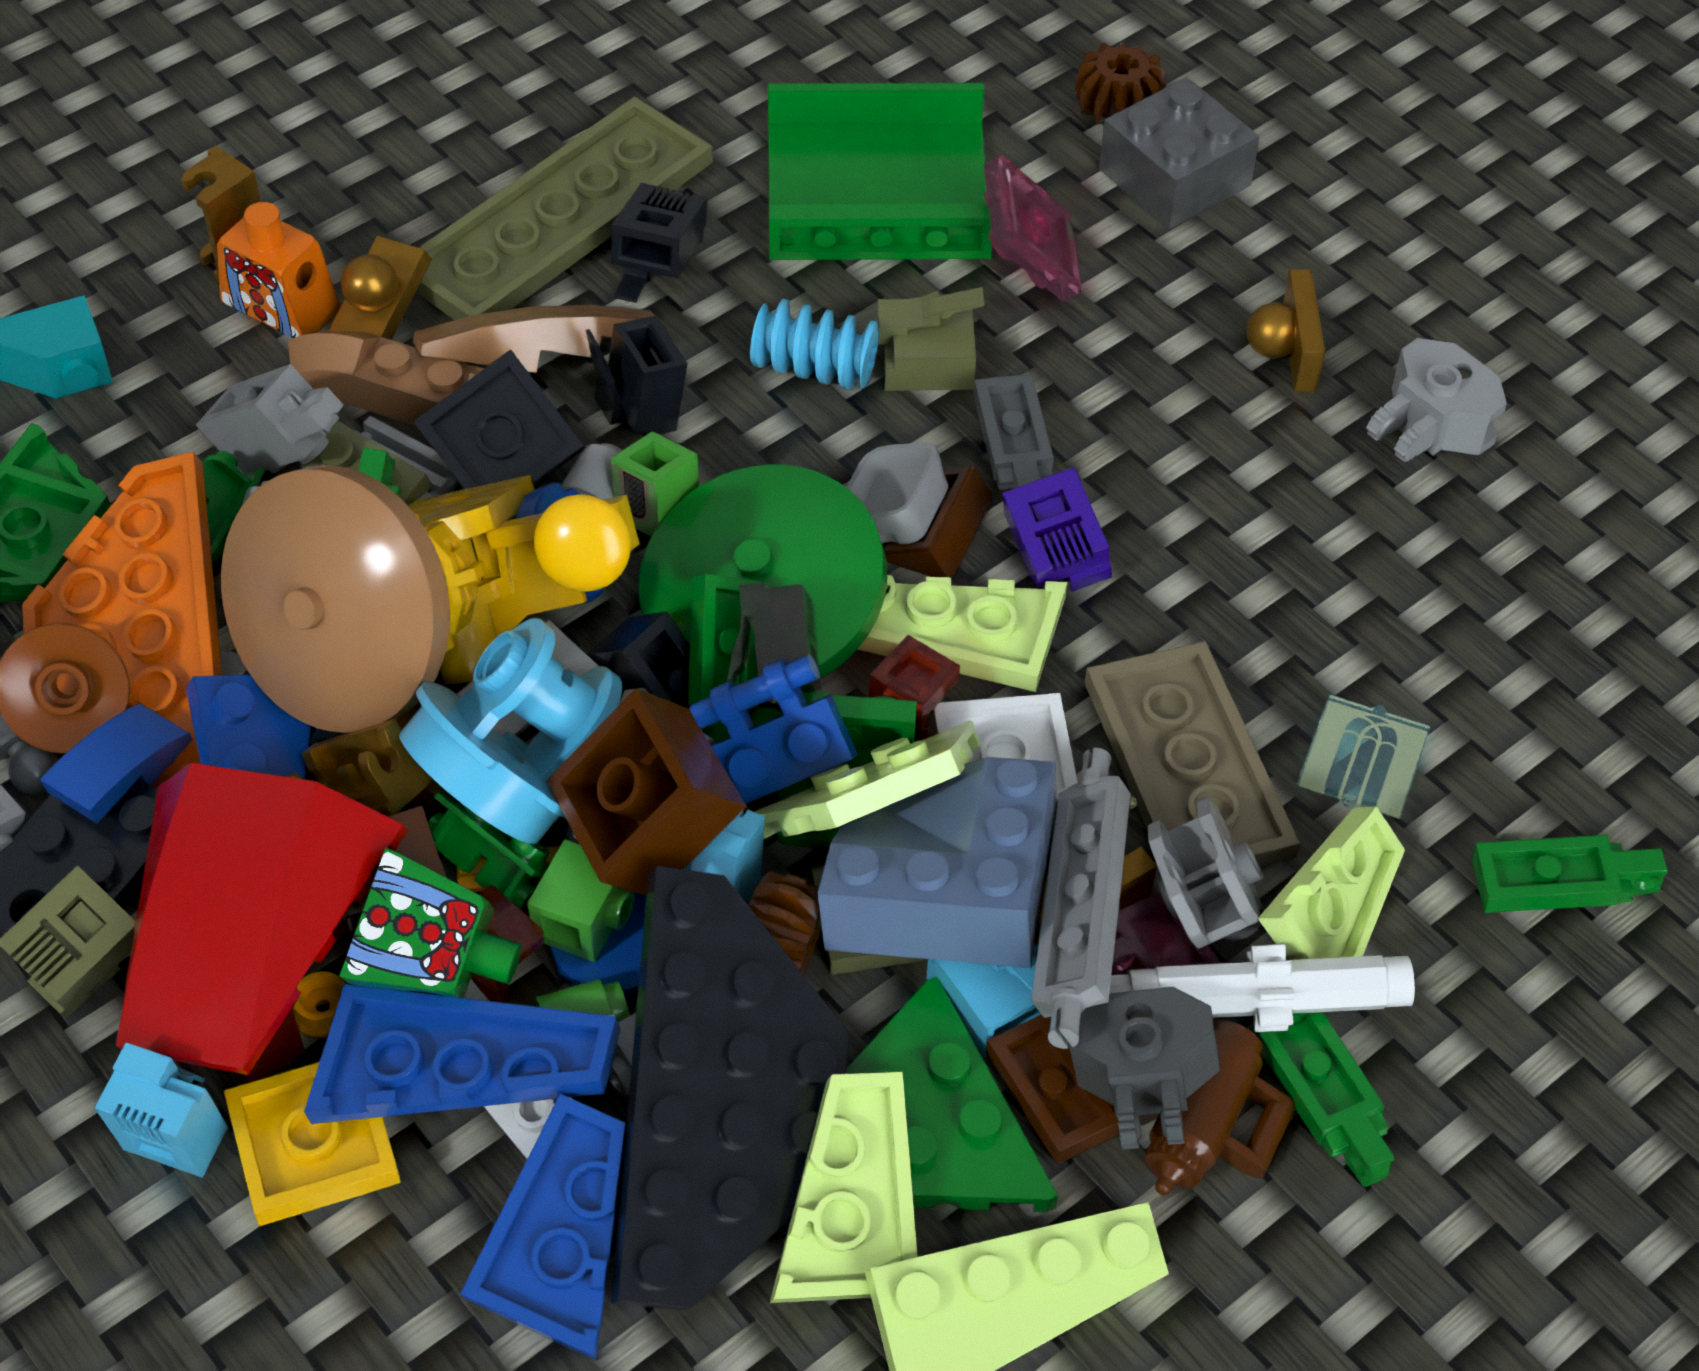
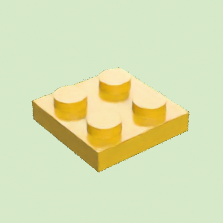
[224,1062,401,1227]

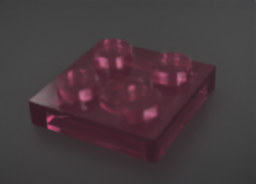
[984,154,1082,302]

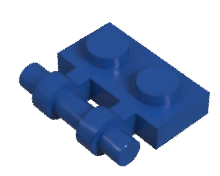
[690,654,858,804]

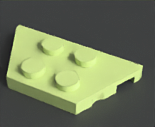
[755,720,981,839]

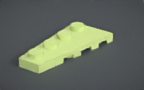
[858,575,1068,692]

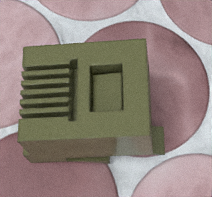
[877,287,984,391]
[0,865,138,1019]

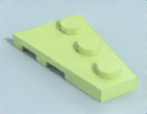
[1257,806,1405,960]
[770,1072,918,1303]

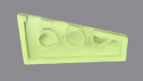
[865,1202,1169,1371]

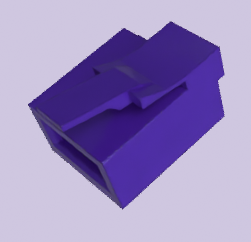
[1002,467,1112,592]

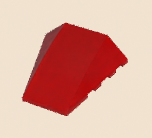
[116,763,408,1075]

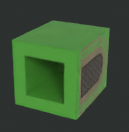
[611,431,699,537]

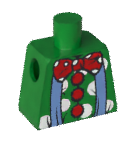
[339,848,522,998]

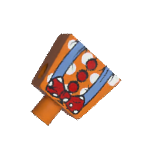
[217,202,340,338]

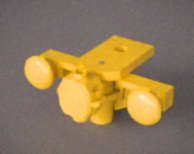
[408,475,639,684]

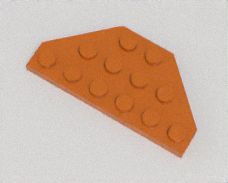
[22,452,222,789]

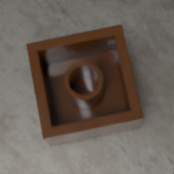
[546,688,747,896]

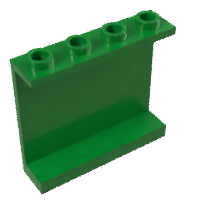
[768,83,994,260]

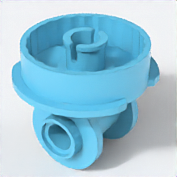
[399,618,622,845]

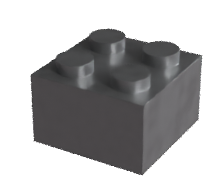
[1099,77,1260,230]

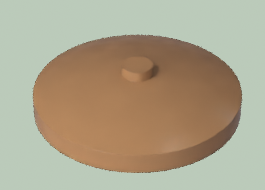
[221,465,450,733]

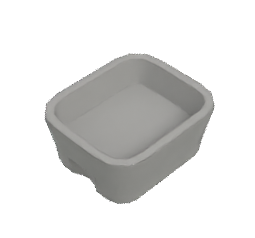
[846,443,948,544]

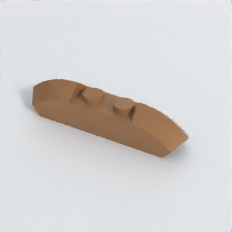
[288,331,484,426]

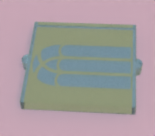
[1297,694,1431,819]

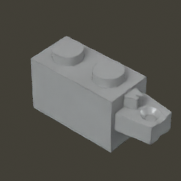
[196,364,344,475]

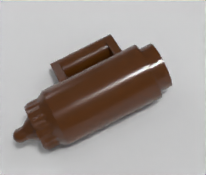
[1145,1021,1295,1195]

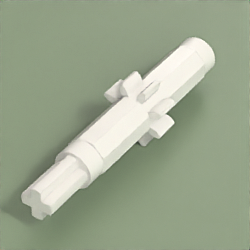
[1109,944,1415,1032]

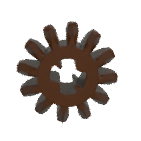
[1075,40,1166,125]
[748,871,822,975]

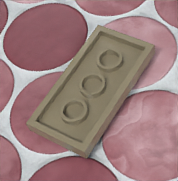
[1085,641,1300,867]

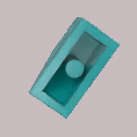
[0,295,113,399]

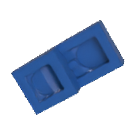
[40,703,193,824]

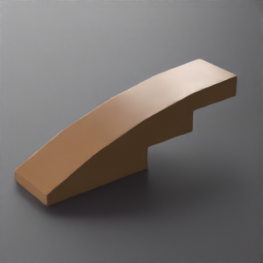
[413,305,662,373]

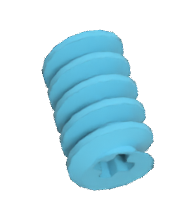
[750,299,878,390]

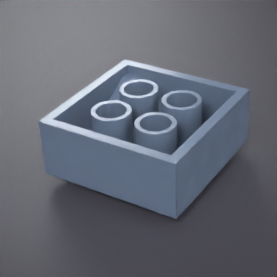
[818,757,1057,968]

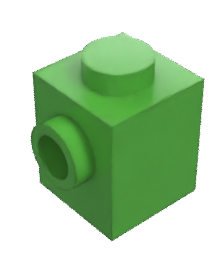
[527,839,635,963]

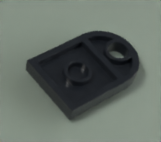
[0,778,157,934]

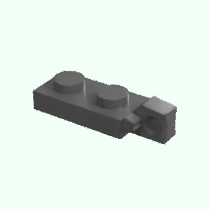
[973,374,1054,490]

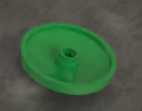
[639,464,888,688]

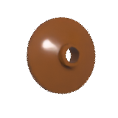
[0,623,130,753]

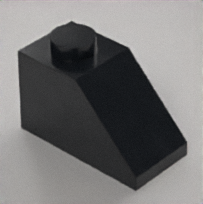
[586,611,690,708]

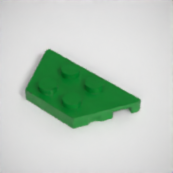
[0,423,111,602]
[846,976,1058,1213]

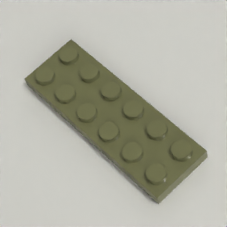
[416,96,713,320]

